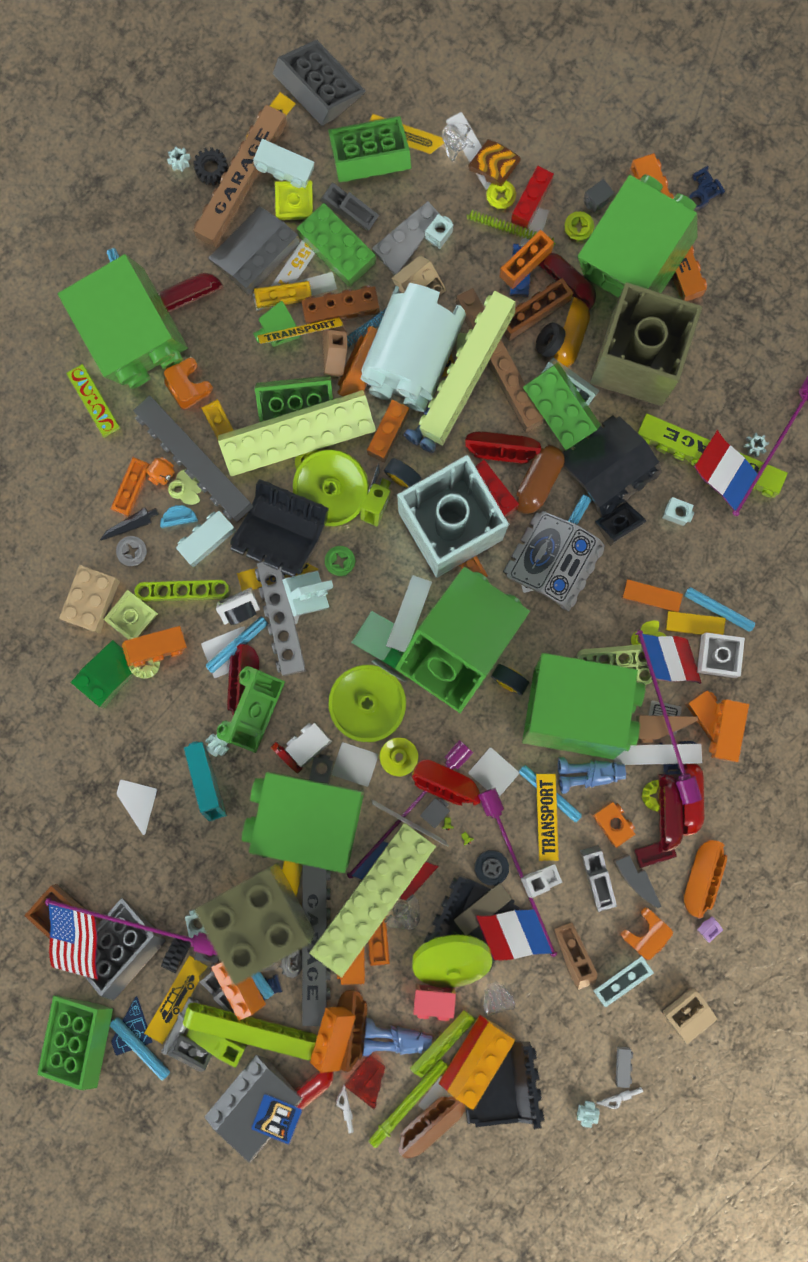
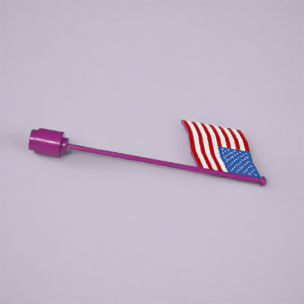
[45,898,218,979]

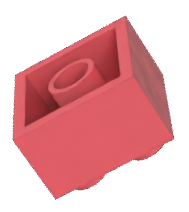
[414,984,456,1021]

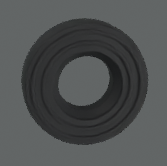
[536,322,566,357]

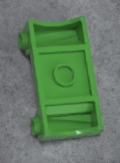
[217,666,285,753]

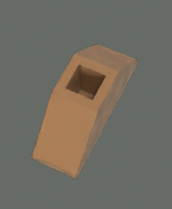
[323,326,347,377]

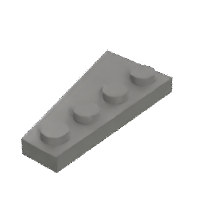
[372,201,440,276]

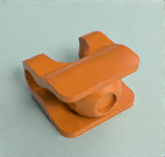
[164,358,213,409]
[620,907,673,960]

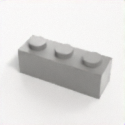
[616,1047,633,1088]

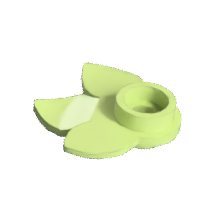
[168,469,202,505]

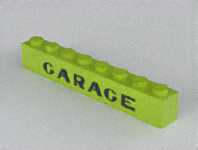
[637,413,788,498]

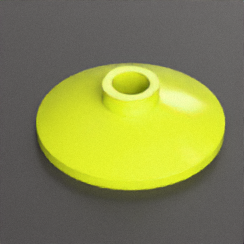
[380,738,418,776]

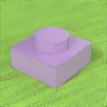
[697,916,723,943]

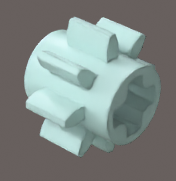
[167,147,191,172]
[743,433,769,458]
[205,733,230,757]
[577,1101,600,1128]

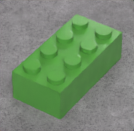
[297,203,376,288]
[523,362,601,450]

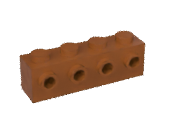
[504,278,573,341]
[301,285,380,325]

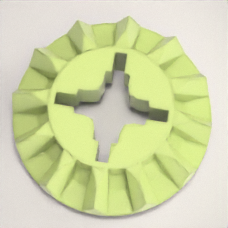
[129,660,160,679]

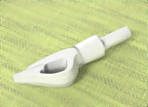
[336,1084,354,1133]
[596,1087,643,1109]

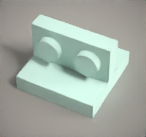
[282,571,334,616]

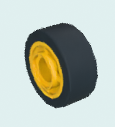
[384,458,421,489]
[491,664,530,695]

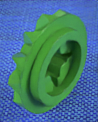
[325,546,355,576]

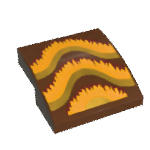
[468,139,521,187]

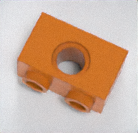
[592,801,636,848]

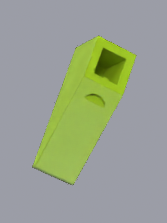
[186,1029,247,1068]

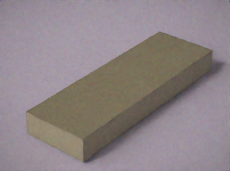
[453,883,512,935]

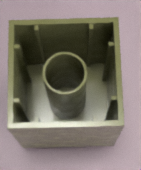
[590,282,703,406]
[194,862,315,986]

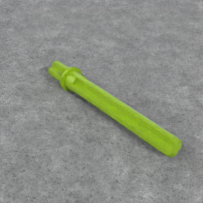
[369,1059,448,1148]

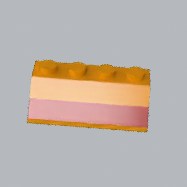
[439,1014,515,1110]

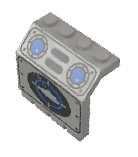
[503,511,605,612]

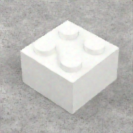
[697,633,745,678]
[285,723,332,767]

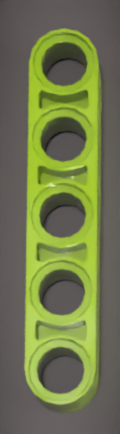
[135,580,231,602]

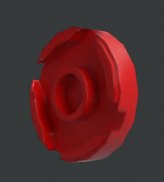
[271,742,303,774]

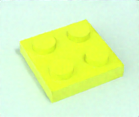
[275,180,313,220]

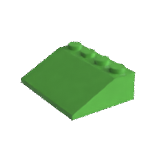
[328,116,412,182]
[255,375,334,423]
[37,995,113,1091]

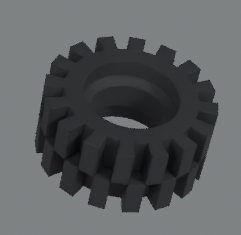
[193,147,229,186]
[161,934,191,973]

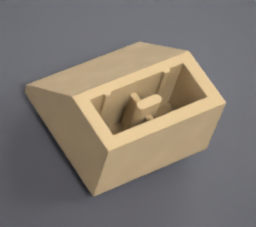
[391,255,447,296]
[662,987,717,1044]

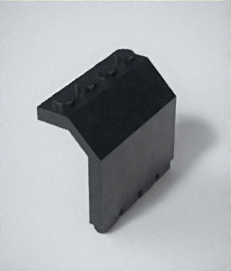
[563,415,662,517]
[230,479,329,577]
[423,875,520,972]
[466,1041,544,1129]

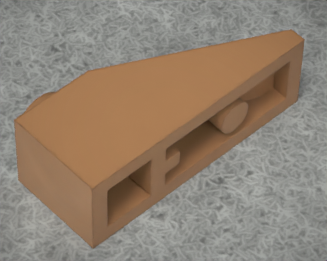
[636,715,698,743]
[554,922,598,990]

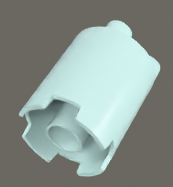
[361,283,466,412]

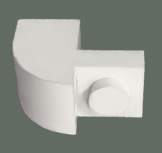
[521,864,562,898]

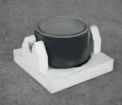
[216,588,260,625]

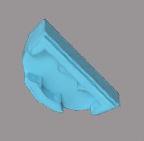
[160,505,198,528]

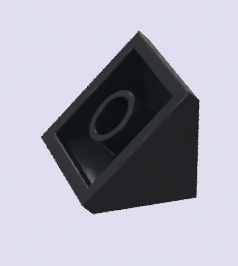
[595,502,646,546]

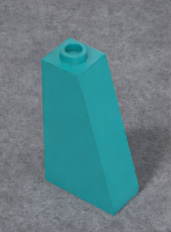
[184,741,227,822]

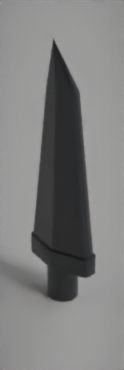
[99,507,159,541]

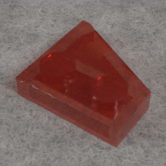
[344,1054,385,1109]

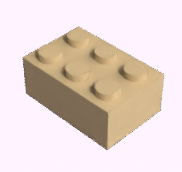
[59,565,120,634]

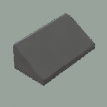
[167,1034,212,1072]

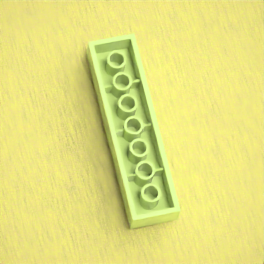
[419,291,516,446]
[218,390,376,476]
[309,823,436,978]

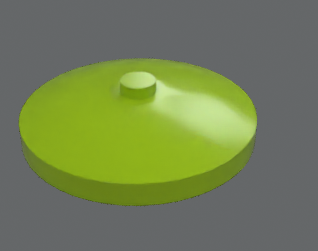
[293,449,369,526]
[329,665,406,742]
[412,935,492,988]

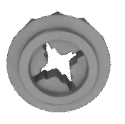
[116,536,147,566]
[279,949,302,978]

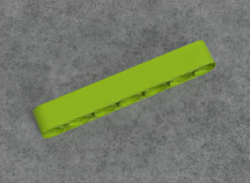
[183,1003,317,1060]

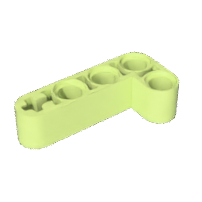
[576,644,652,685]

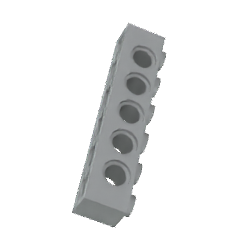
[255,562,306,676]

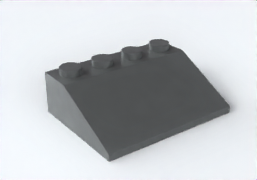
[273,39,366,126]
[208,206,300,296]
[85,898,166,1001]
[204,1055,303,1163]

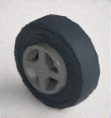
[474,850,509,886]

